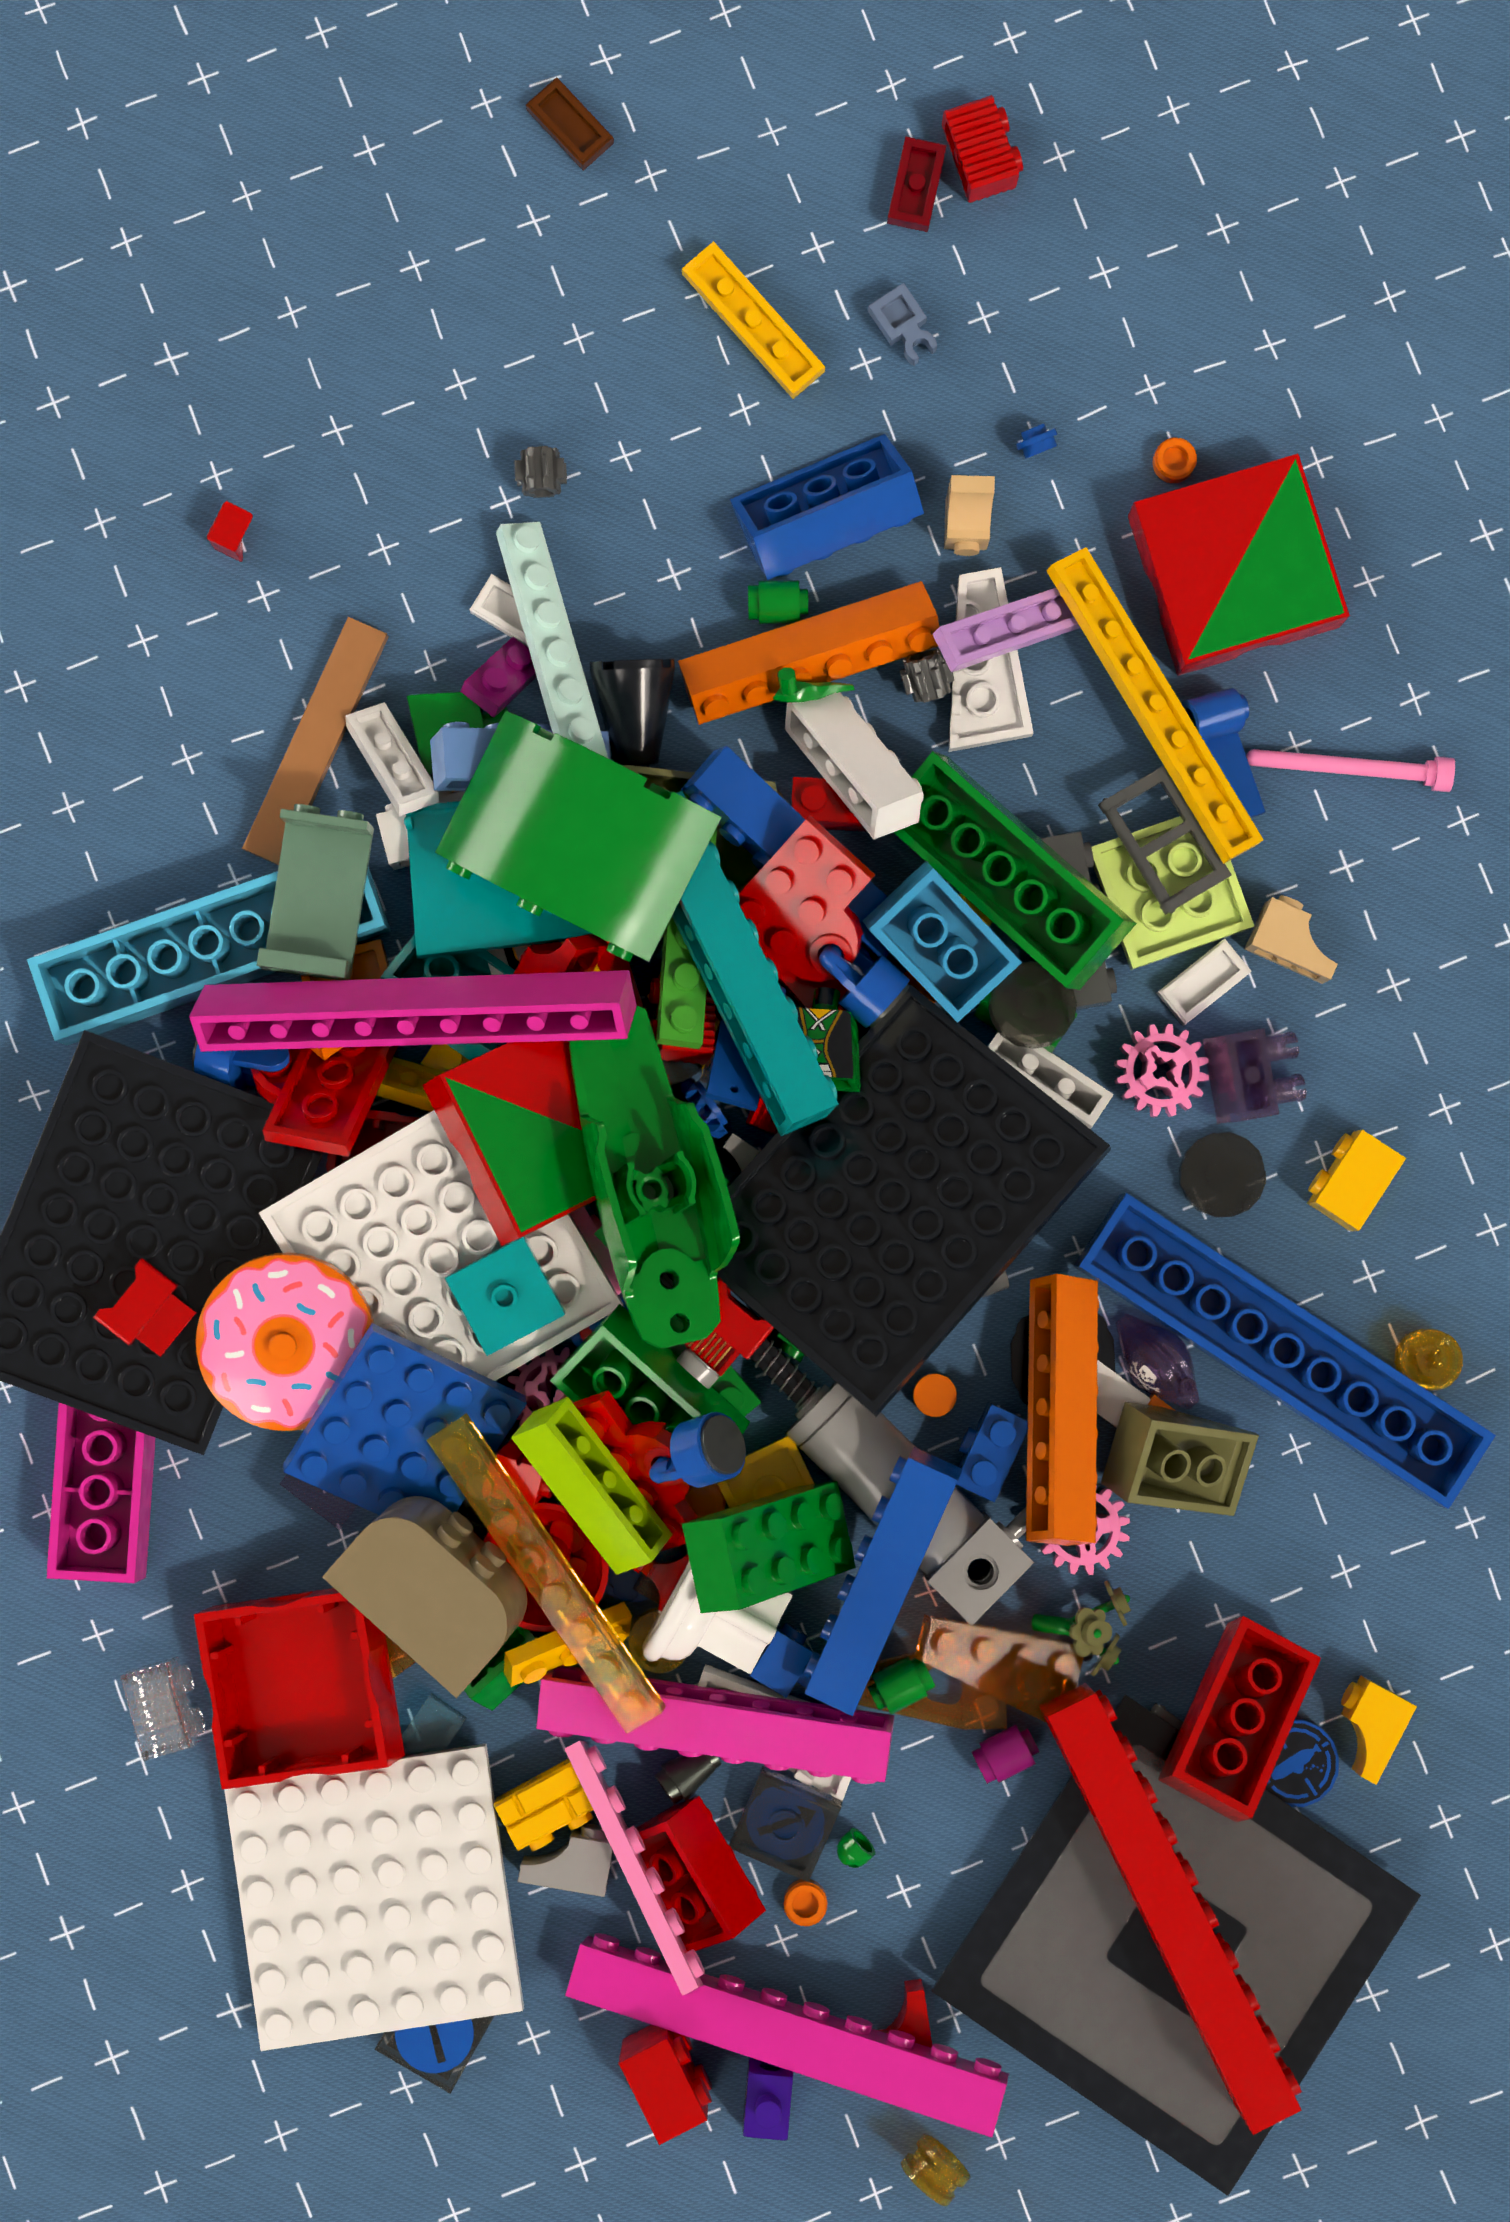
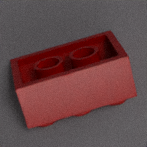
[636,1796,766,1952]

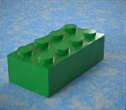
[550,1304,750,1435]
[682,1481,856,1613]

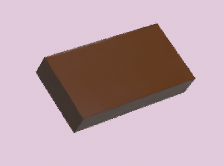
[526,77,614,171]

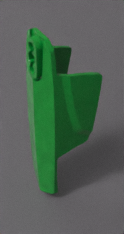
[568,1006,740,1349]

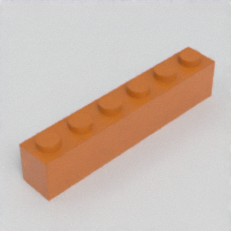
[678,581,939,725]
[1026,1274,1099,1546]

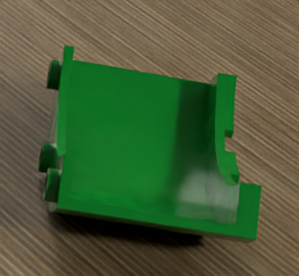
[435,710,722,962]

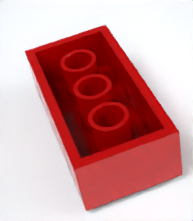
[1158,1616,1321,1822]

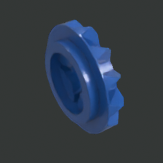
[680,1076,728,1139]

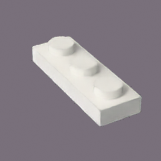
[345,702,439,816]

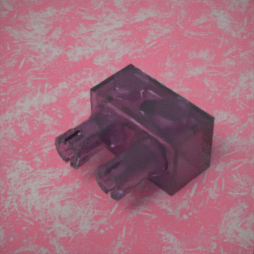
[1203,1028,1307,1124]

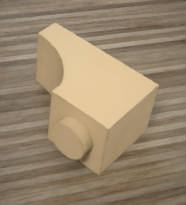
[944,475,995,556]
[1244,895,1338,984]

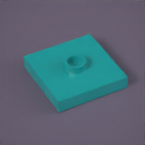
[445,1236,566,1356]

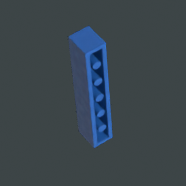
[682,746,890,961]
[803,1447,963,1716]

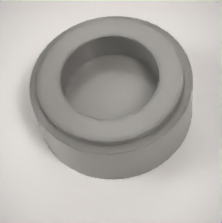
[676,1348,719,1389]

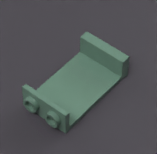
[257,804,374,980]

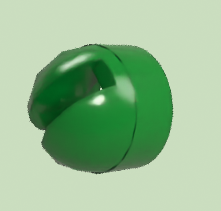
[837,1828,875,1868]

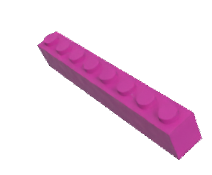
[536,1665,895,1784]

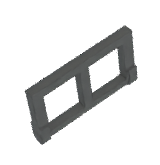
[1098,766,1232,915]

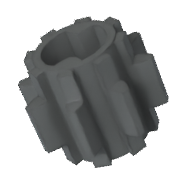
[514,446,567,498]
[900,648,954,703]

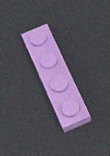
[933,588,1080,672]

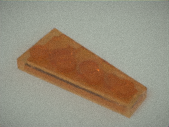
[914,1614,1084,1722]

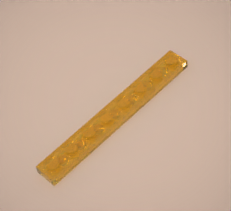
[427,1413,666,1734]

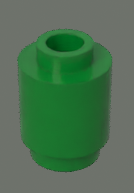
[748,580,808,624]
[867,1655,936,1715]

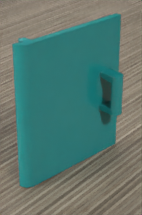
[404,801,592,959]

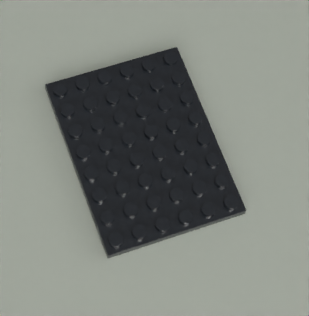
[717,984,1111,1417]
[0,1030,324,1455]

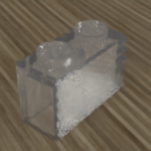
[121,1656,205,1761]

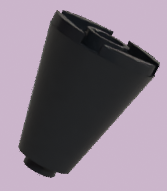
[590,659,675,767]

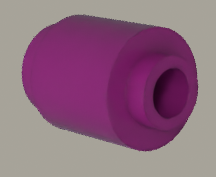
[971,1724,1039,1784]

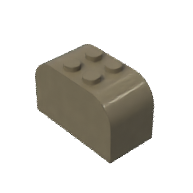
[322,1496,527,1698]

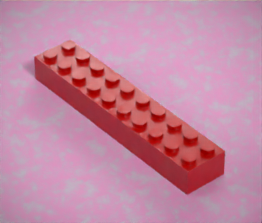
[1039,1683,1302,2135]

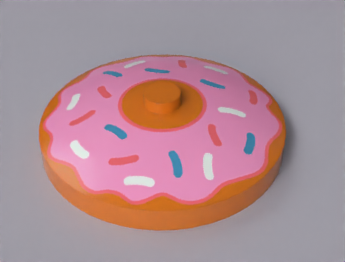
[196,1253,375,1431]

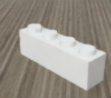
[785,692,924,839]

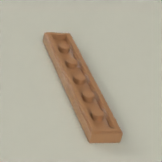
[242,617,389,866]

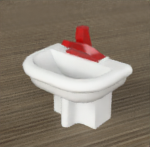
[633,1552,793,1675]

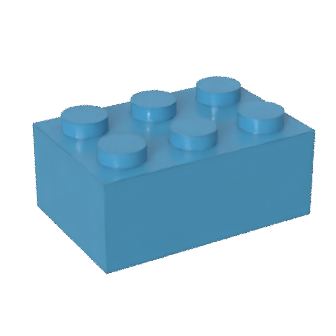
[863,861,1022,1023]

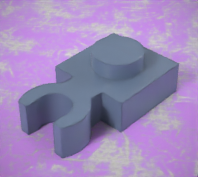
[868,283,937,366]

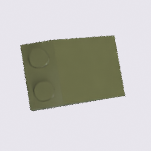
[1101,1402,1259,1516]

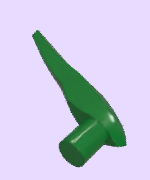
[773,668,854,703]

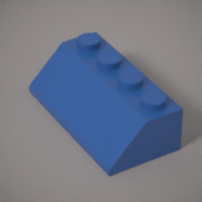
[730,434,924,580]

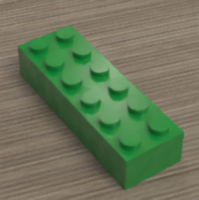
[894,751,1137,990]

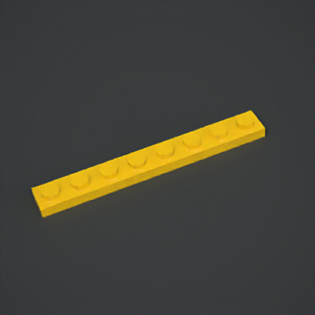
[1047,547,1264,864]

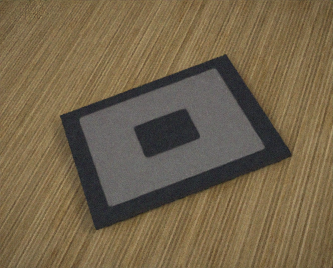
[931,1694,1421,2196]

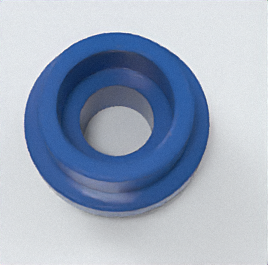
[1016,423,1057,459]

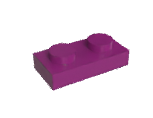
[460,637,537,717]

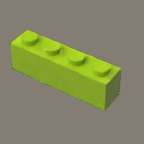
[511,1397,673,1575]

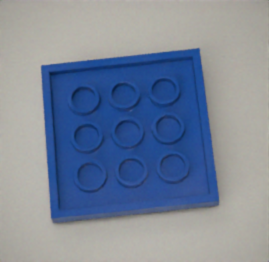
[283,1323,527,1515]

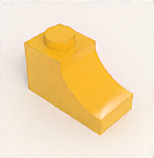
[1341,1675,1417,1785]

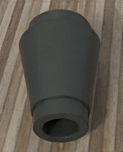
[654,1755,722,1805]

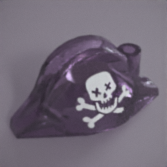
[1116,1313,1199,1410]

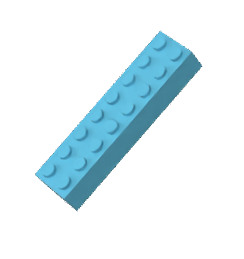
[27,866,391,1046]

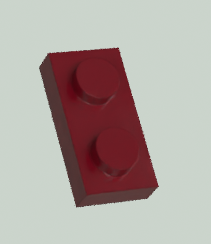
[887,136,947,232]

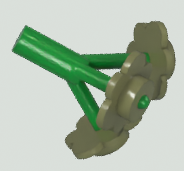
[1032,1580,1131,1677]

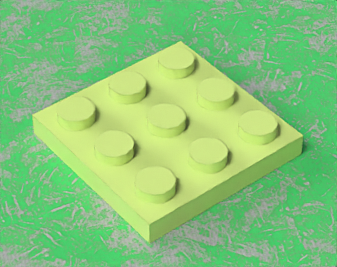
[1091,816,1254,970]

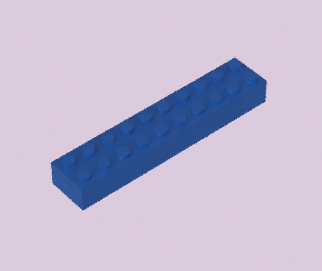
[1073,1193,1496,1509]

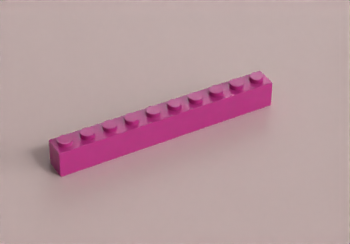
[189,970,637,1052]
[565,1933,1009,2138]

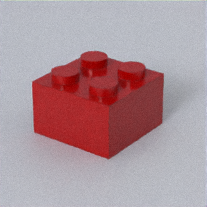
[619,2025,712,2145]

